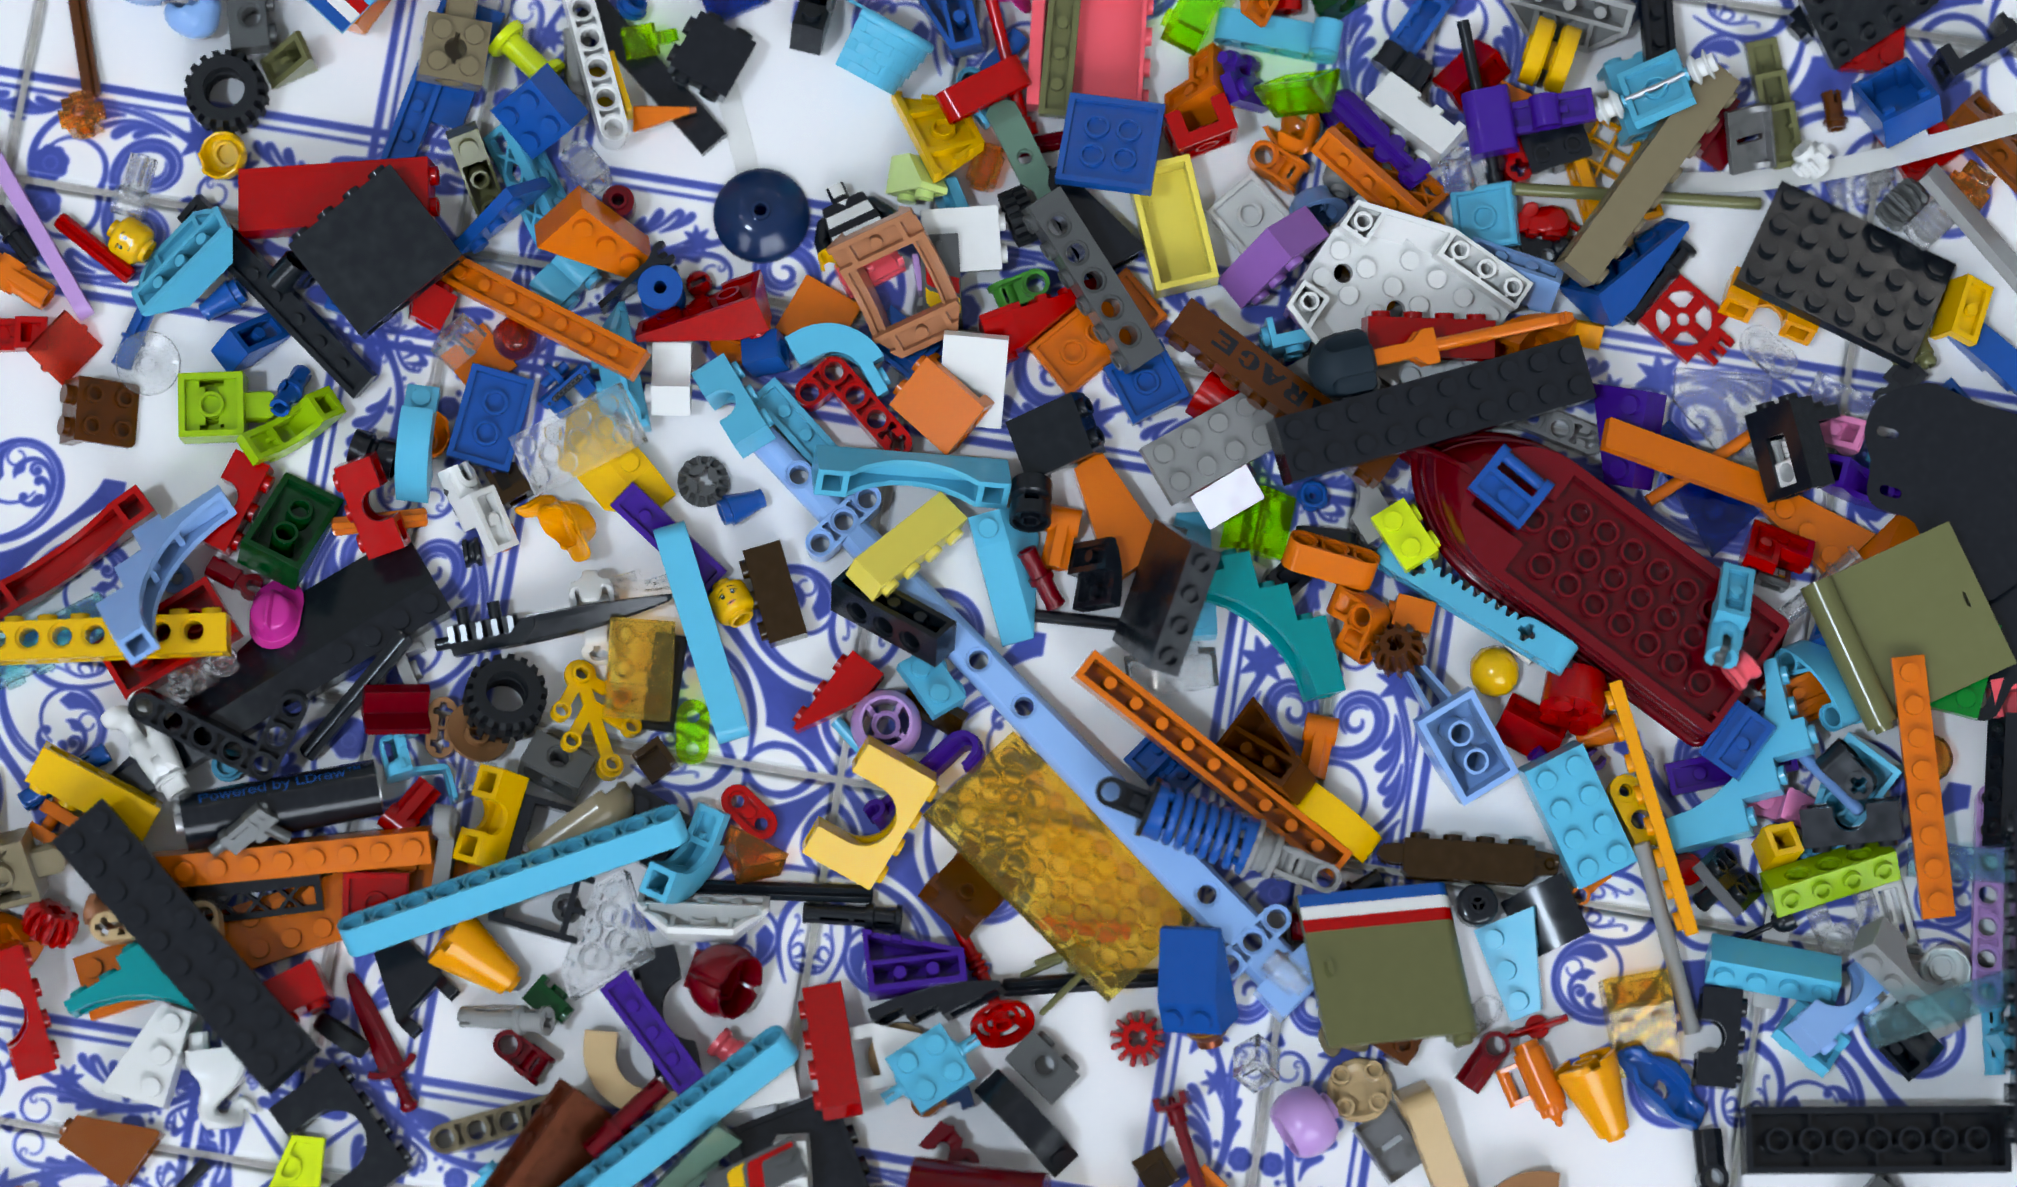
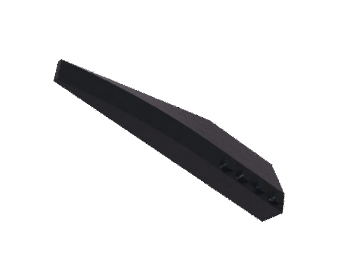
[111,542,455,795]

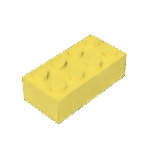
[1130,154,1219,299]

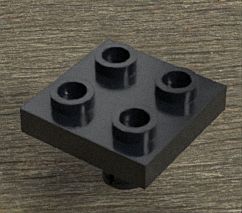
[1691,844,1763,918]

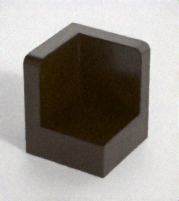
[484,462,534,511]
[631,736,679,786]
[1131,1145,1180,1187]

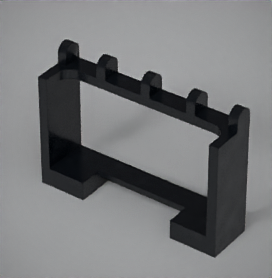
[488,793,596,945]

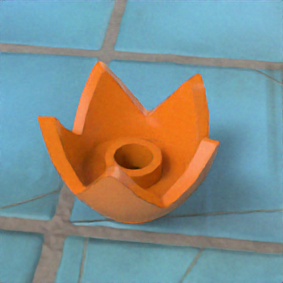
[1263,101,1321,156]

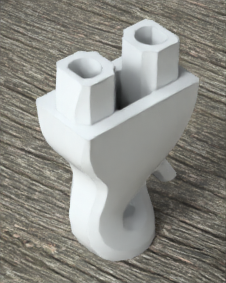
[185,1031,258,1130]

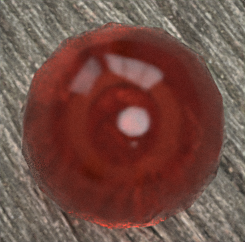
[493,317,537,361]

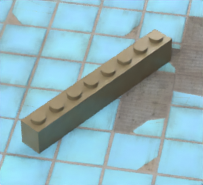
[1554,63,1741,288]

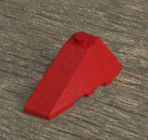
[635,270,772,342]
[979,278,1097,364]

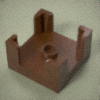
[918,840,1017,940]

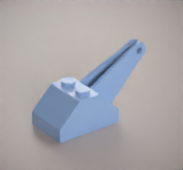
[1404,663,1519,806]

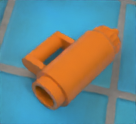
[1495,1038,1568,1127]

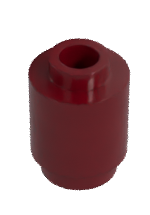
[602,185,636,221]

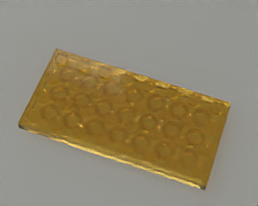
[923,731,1195,1003]

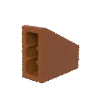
[57,1115,166,1187]

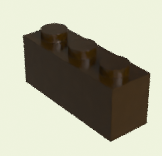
[739,540,808,648]

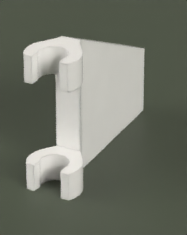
[849,1023,922,1094]

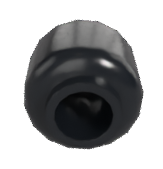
[1454,884,1499,928]

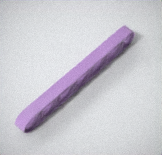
[0,150,95,321]
[1969,785,2005,1008]

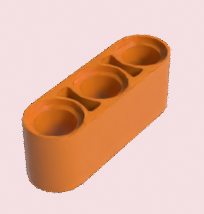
[1281,530,1381,591]

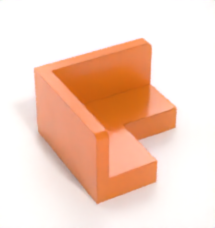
[1164,42,1237,132]

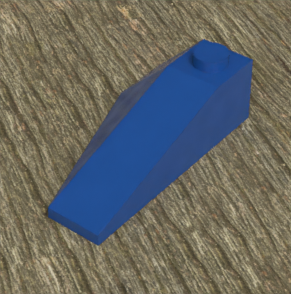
[1559,218,1690,327]

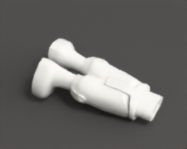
[100,687,190,801]

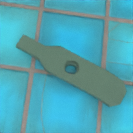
[986,99,1051,200]

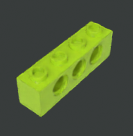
[1759,842,1901,918]

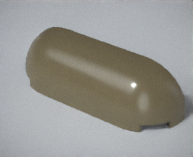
[520,781,634,855]

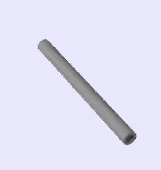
[1633,841,1701,1035]

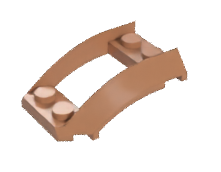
[826,206,960,359]

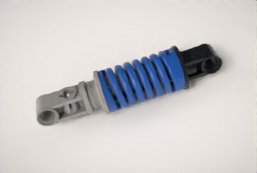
[1095,776,1342,893]

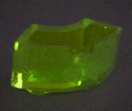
[1160,0,1225,56]

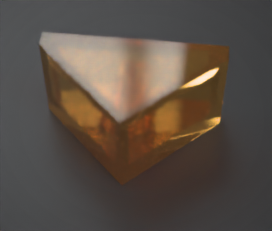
[723,824,789,884]

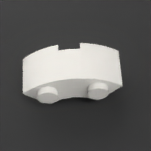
[645,341,693,416]

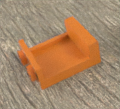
[889,352,995,455]

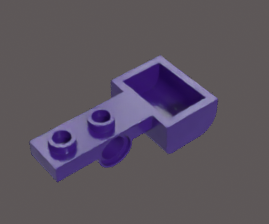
[1461,84,1597,161]

